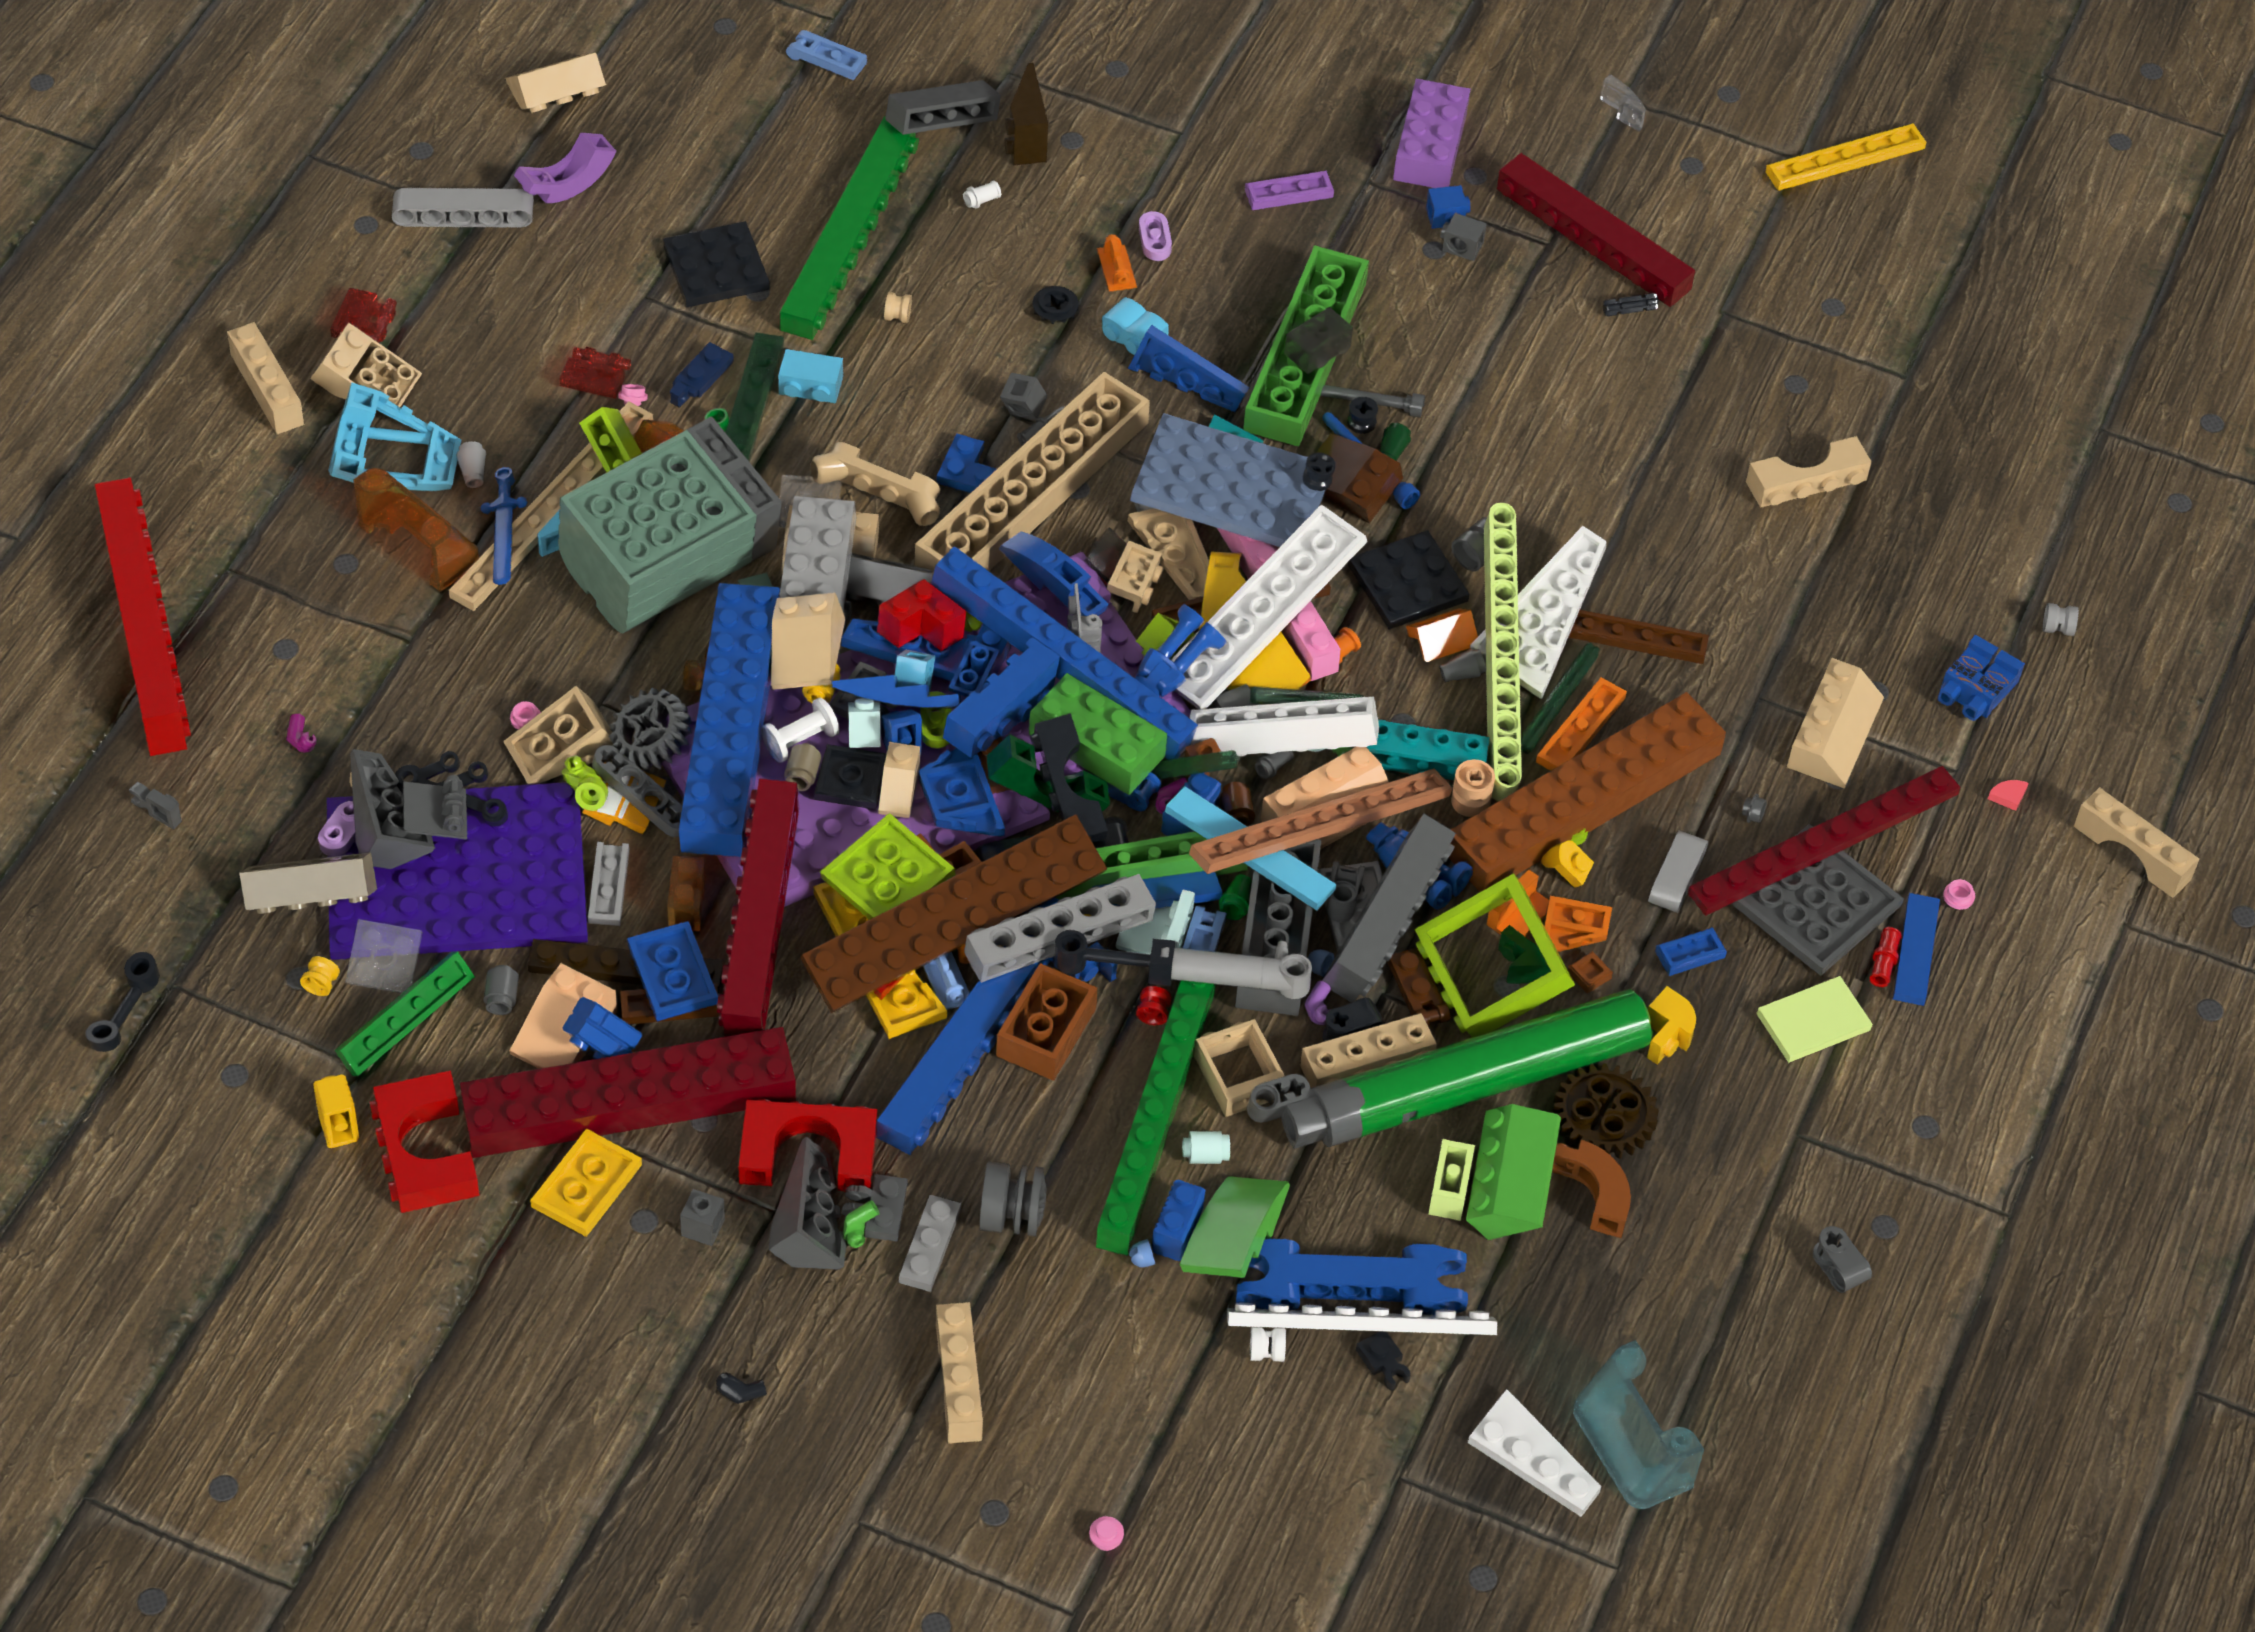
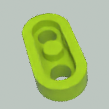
[920,691,952,748]

